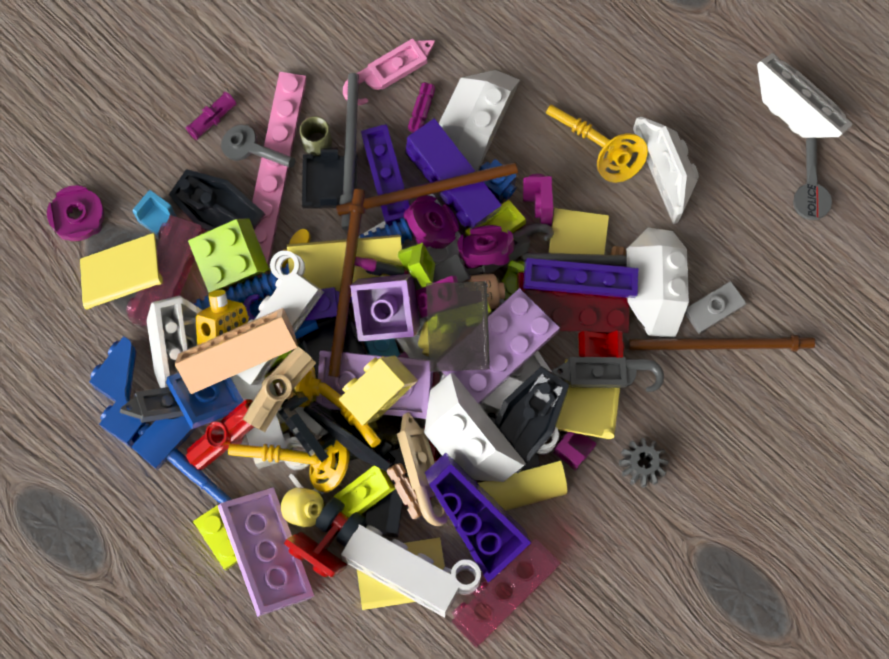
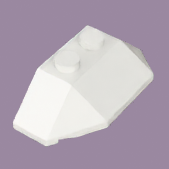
[757,53,853,138]
[439,70,520,171]
[633,117,699,224]
[626,228,689,338]
[147,296,202,388]
[424,372,526,482]

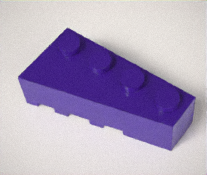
[405,118,502,229]
[425,453,531,583]

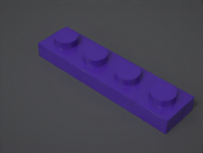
[361,124,409,226]
[523,258,639,298]

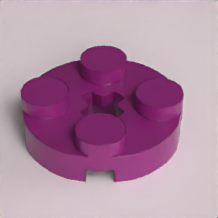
[47,185,105,241]
[404,195,459,249]
[457,225,515,268]

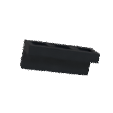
[364,446,408,538]

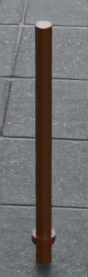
[336,162,519,216]
[328,189,366,378]
[628,335,815,351]

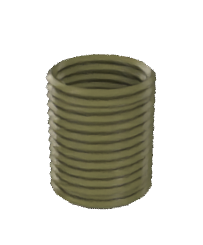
[300,116,332,156]

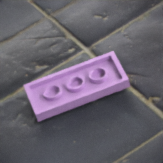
[437,288,560,404]
[316,350,434,419]
[218,487,314,617]

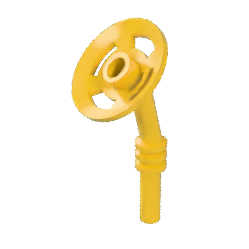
[546,104,648,183]
[295,366,381,448]
[228,440,349,492]

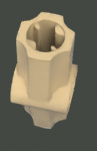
[242,346,316,432]

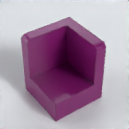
[553,432,596,471]

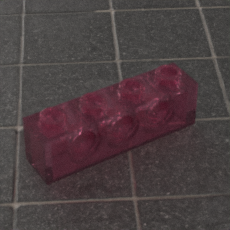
[451,538,561,649]

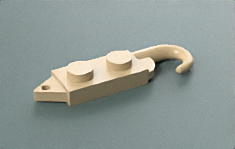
[397,412,449,526]

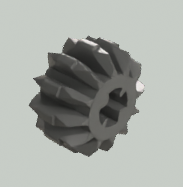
[618,438,668,488]

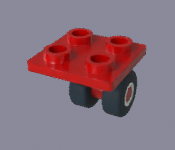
[284,497,366,578]

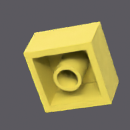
[339,355,418,425]

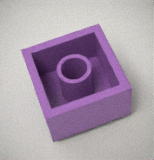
[350,274,421,342]

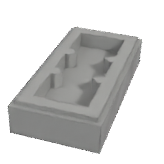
[685,281,746,334]

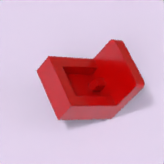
[578,330,624,358]

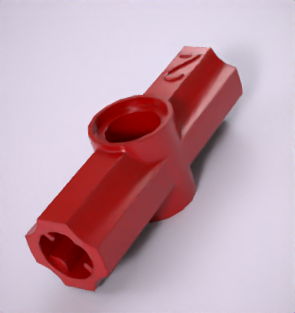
[186,399,254,470]

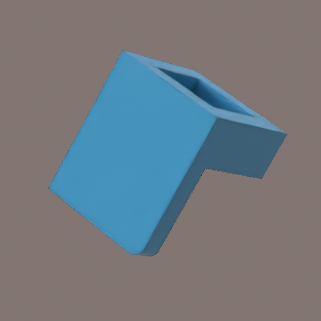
[132,190,176,237]

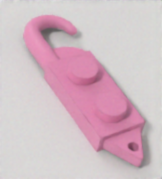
[343,38,434,105]

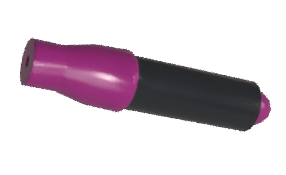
[355,256,409,276]

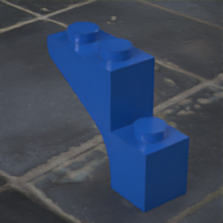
[89,336,147,449]

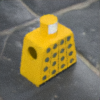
[196,290,249,345]

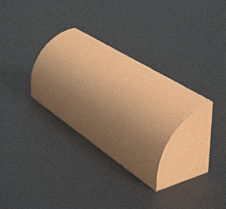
[175,308,297,394]

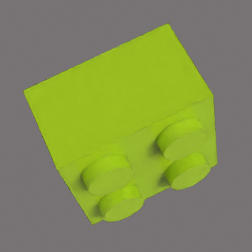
[188,218,270,293]

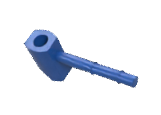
[131,416,233,503]

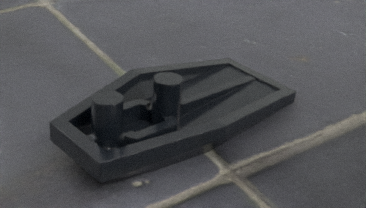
[168,169,266,231]
[494,366,570,473]
[303,401,396,471]

